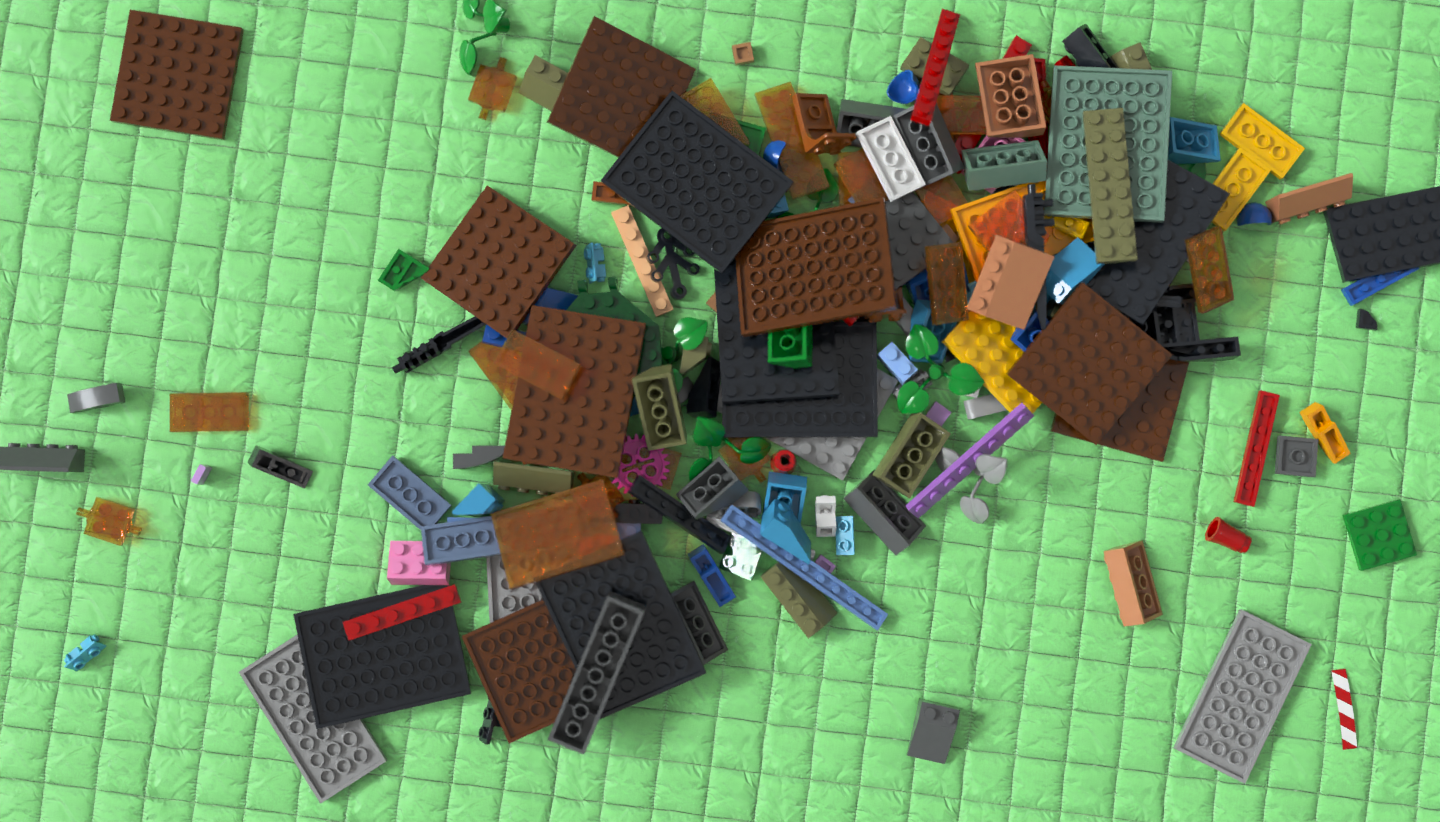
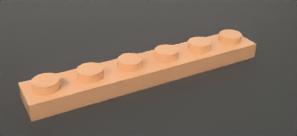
[611,205,674,317]

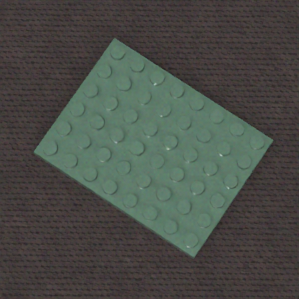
[1044,65,1172,223]

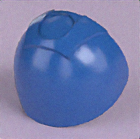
[887,70,920,104]
[763,140,788,174]
[1237,202,1272,226]

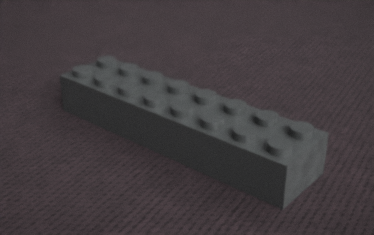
[548,591,646,755]

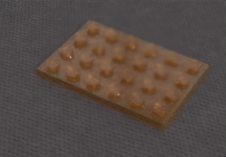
[491,479,625,590]

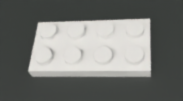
[856,116,926,202]

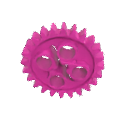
[612,434,670,497]

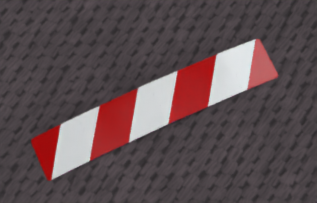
[1331,669,1357,750]

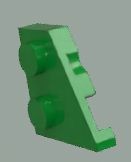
[378,248,430,291]

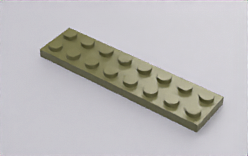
[1082,108,1137,264]

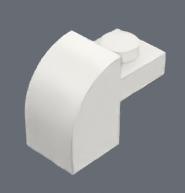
[815,495,836,537]

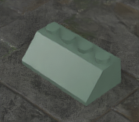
[961,140,1047,191]

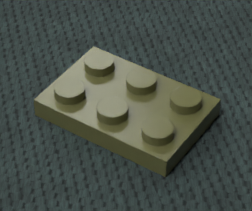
[900,37,969,97]

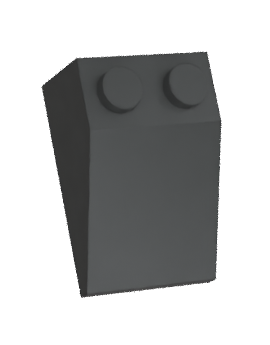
[676,456,748,519]
[907,698,960,764]

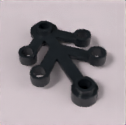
[647,228,700,300]

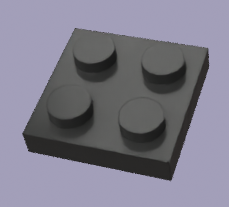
[1275,436,1318,477]

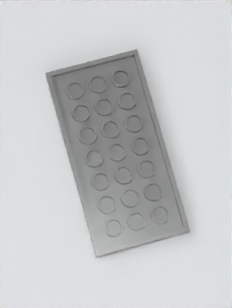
[1173,609,1312,784]
[239,635,387,804]

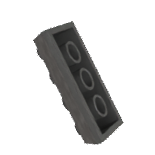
[836,99,905,148]
[892,103,965,187]
[0,443,85,472]
[844,469,926,556]
[670,581,728,665]

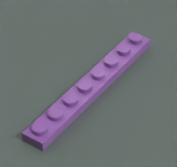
[905,403,1034,519]

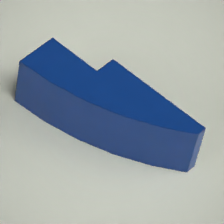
[688,544,736,607]

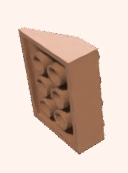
[975,54,1046,138]
[966,235,1055,330]

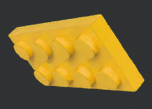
[1219,103,1305,180]
[1212,147,1271,231]

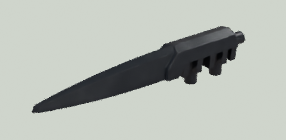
[1022,184,1055,330]
[392,317,486,374]

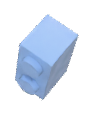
[877,342,918,386]

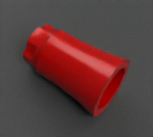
[770,449,797,474]
[1205,517,1252,553]

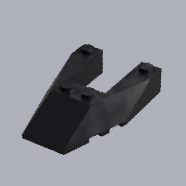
[1121,280,1241,362]

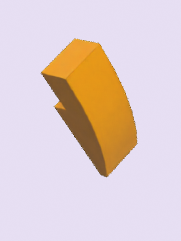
[1299,402,1351,464]

